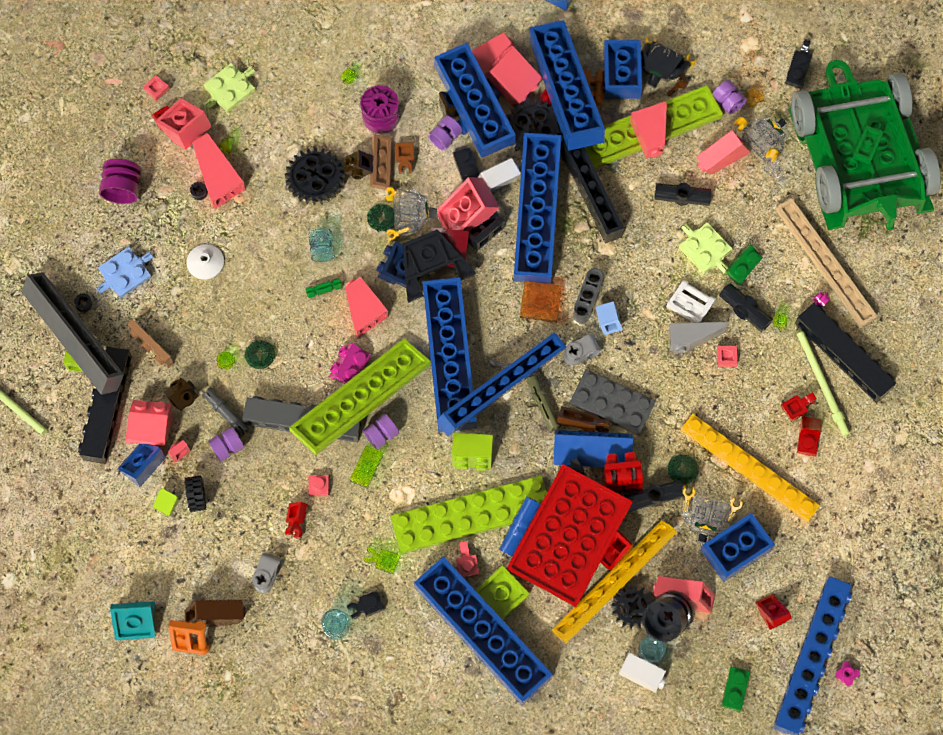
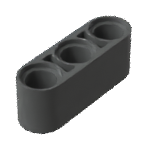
[573,268,603,324]

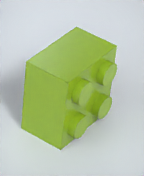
[452,432,493,471]

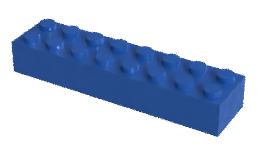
[529,20,605,151]
[513,133,561,284]
[423,278,477,433]
[414,556,553,706]

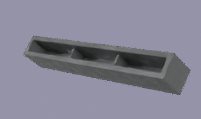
[22,272,124,395]

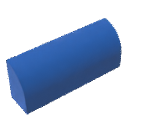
[553,430,633,467]

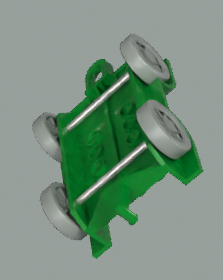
[788,60,941,230]

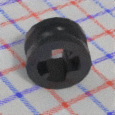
[190,182,208,201]
[74,293,92,312]

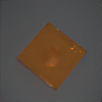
[520,281,562,323]

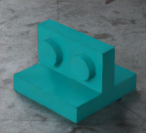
[110,601,156,641]

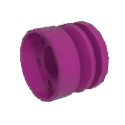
[360,85,400,134]
[98,159,142,204]

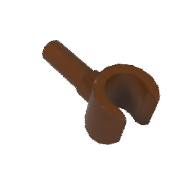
[666,75,689,97]

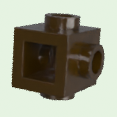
[344,150,374,180]
[163,378,198,411]

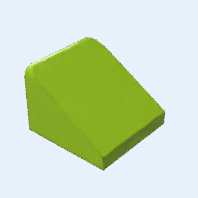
[63,351,83,372]
[153,488,180,517]

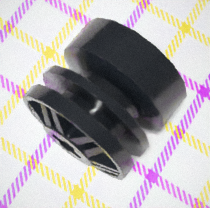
[642,591,695,642]

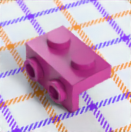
[329,343,371,384]

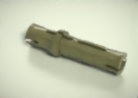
[526,375,561,432]

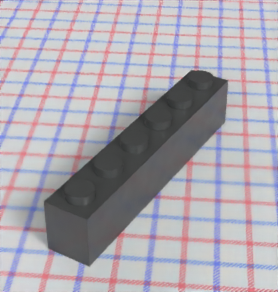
[242,396,362,443]

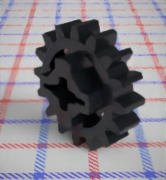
[611,586,654,630]

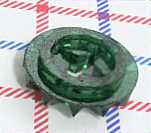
[367,204,397,232]
[244,339,275,369]
[667,454,699,485]

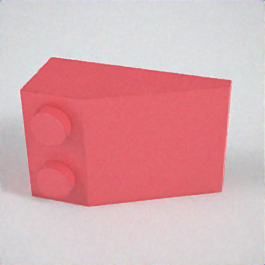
[435,177,500,231]

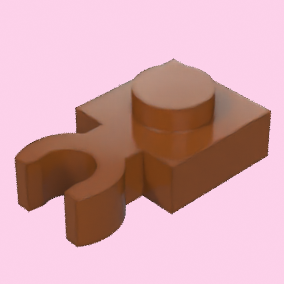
[395,142,414,174]

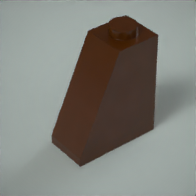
[184,600,246,628]

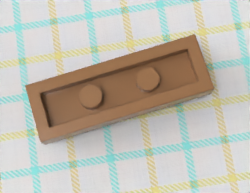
[370,134,391,190]
[127,319,174,368]

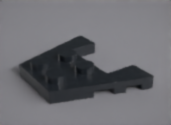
[403,229,476,303]

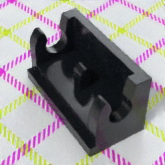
[468,212,505,251]

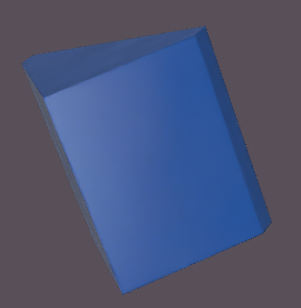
[117,444,166,487]

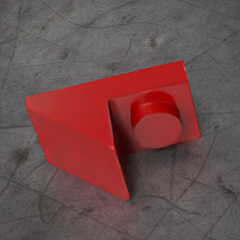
[796,416,822,457]
[755,594,792,630]

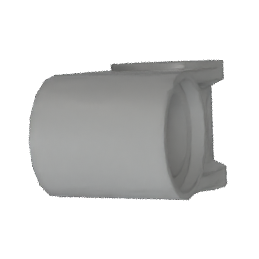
[563,334,602,365]
[252,552,283,593]

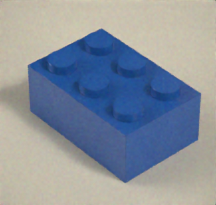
[603,40,642,99]
[700,513,775,583]

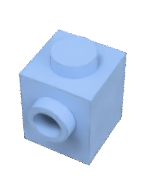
[596,301,623,335]

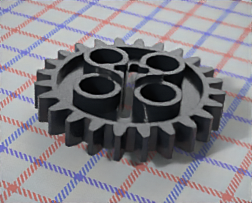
[507,99,563,155]
[285,147,345,205]

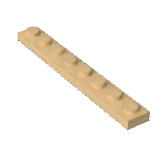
[775,198,878,328]

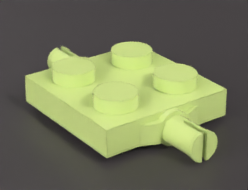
[204,63,255,113]
[679,222,732,274]

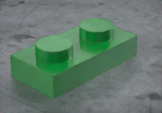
[852,125,884,165]
[725,245,763,285]
[721,666,750,712]

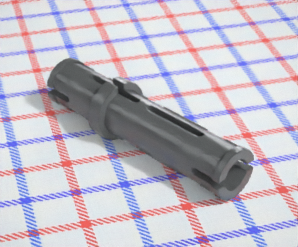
[202,387,250,437]

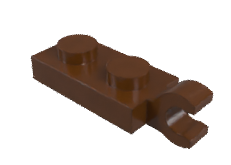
[557,406,611,433]

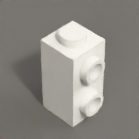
[477,158,521,192]
[619,653,667,693]

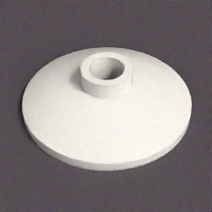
[187,244,224,280]

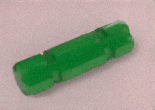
[305,278,342,298]

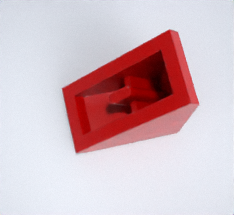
[601,531,633,571]

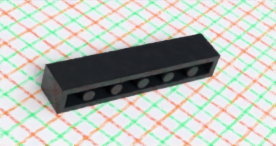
[560,140,624,244]
[795,303,896,404]
[78,346,132,464]

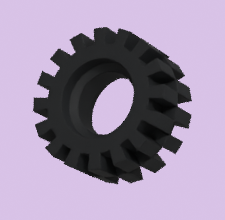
[184,475,207,512]

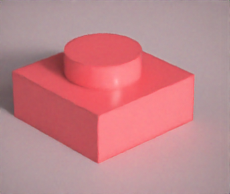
[143,75,169,101]
[717,346,737,367]
[167,440,191,463]
[309,475,329,496]

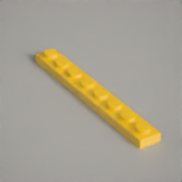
[681,414,820,522]
[552,520,677,643]

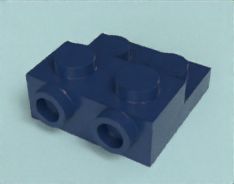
[376,241,420,288]

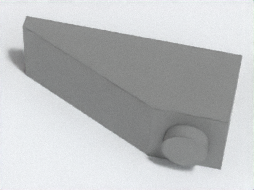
[668,322,728,353]

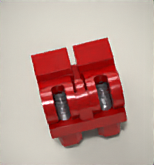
[602,452,643,494]

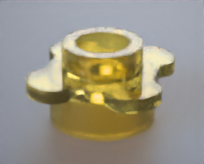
[743,88,764,108]

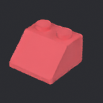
[155,98,212,150]
[126,400,173,446]

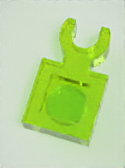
[363,547,400,575]

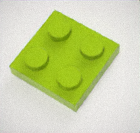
[475,565,530,620]

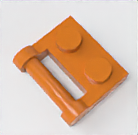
[168,620,209,655]

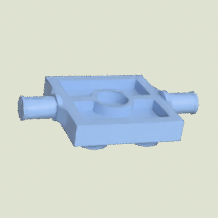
[96,247,153,299]

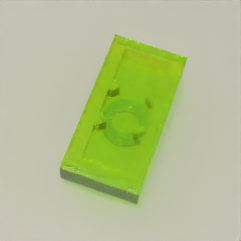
[349,446,384,489]

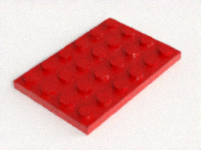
[506,464,633,607]

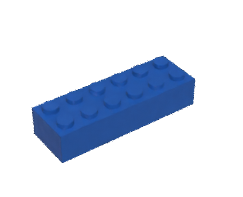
[434,43,516,158]

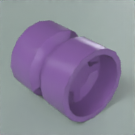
[713,80,747,115]
[428,116,462,151]
[363,414,399,450]
[208,427,244,462]

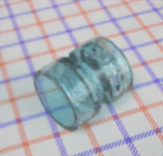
[308,228,335,262]
[321,609,349,640]
[637,636,666,666]

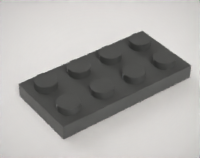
[569,370,656,436]

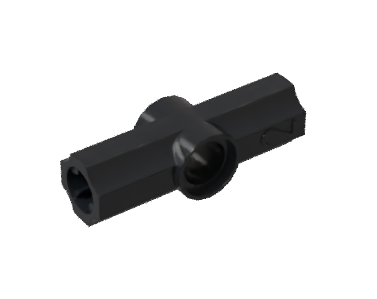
[654,183,712,206]
[719,283,773,333]
[624,480,685,512]

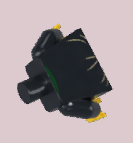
[641,37,697,88]

